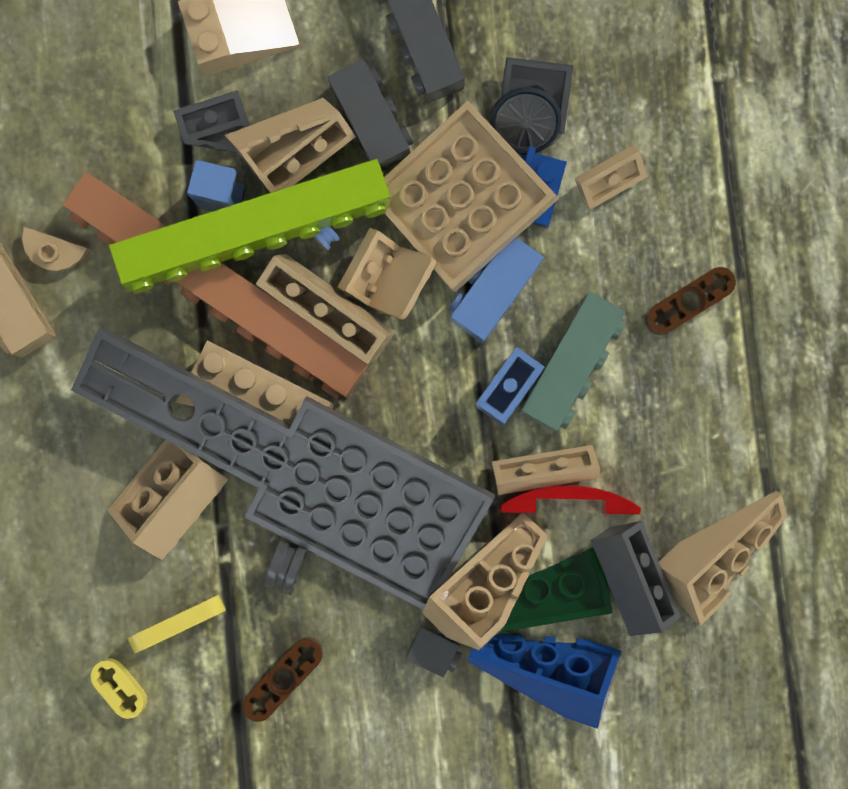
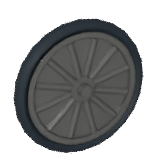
[490,87,562,155]

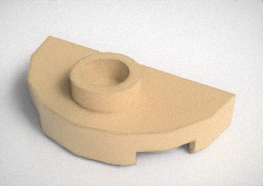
[22,227,90,273]

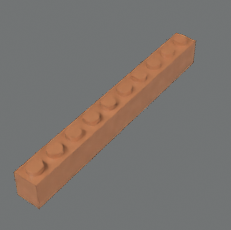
[62,172,370,400]

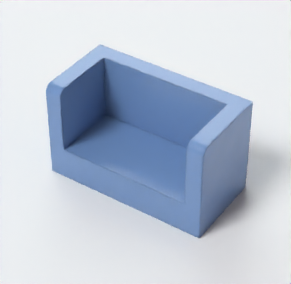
[187,160,246,211]

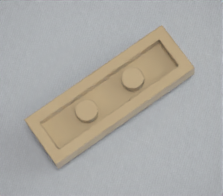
[492,445,600,495]

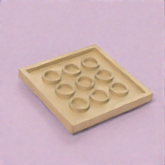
[384,100,558,292]

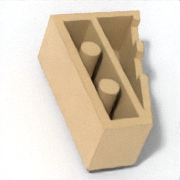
[225,98,356,193]

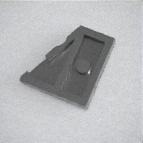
[173,90,250,153]

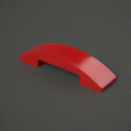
[499,485,641,515]

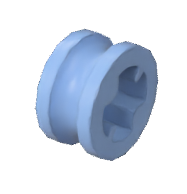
[314,226,340,250]

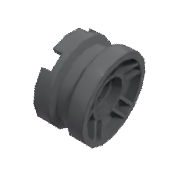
[264,540,307,596]

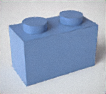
[475,347,545,426]

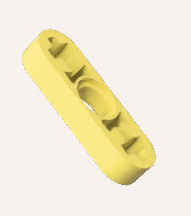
[127,595,226,654]

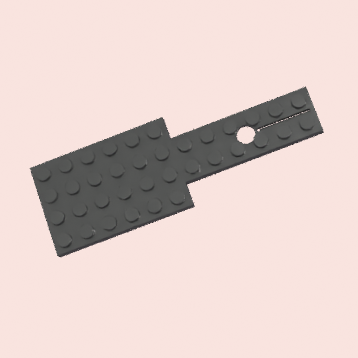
[71,327,495,610]

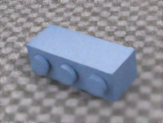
[449,237,544,344]

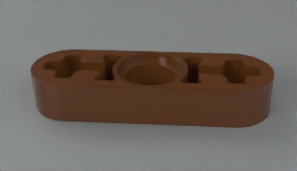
[645,267,736,335]
[242,637,323,722]

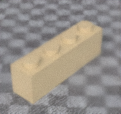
[0,243,57,358]
[256,254,395,364]

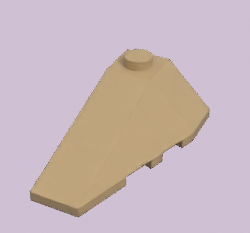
[659,491,787,626]
[422,513,548,650]

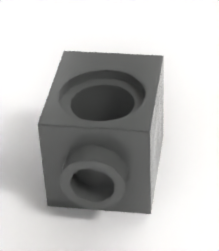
[406,624,462,678]

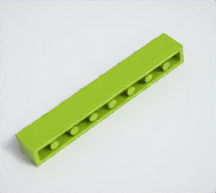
[109,159,391,293]

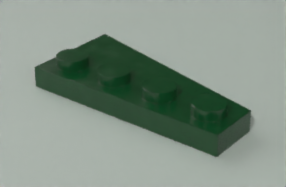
[498,547,613,633]

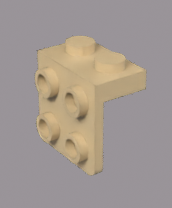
[337,228,436,320]

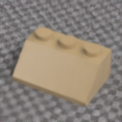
[107,440,229,560]

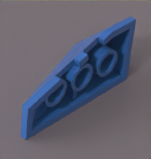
[468,633,622,729]

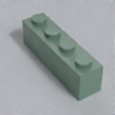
[519,291,626,433]

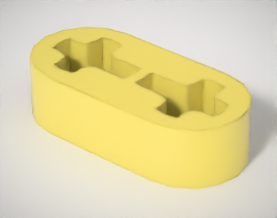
[90,658,147,719]

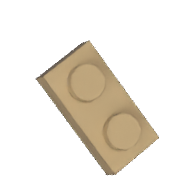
[575,145,648,210]

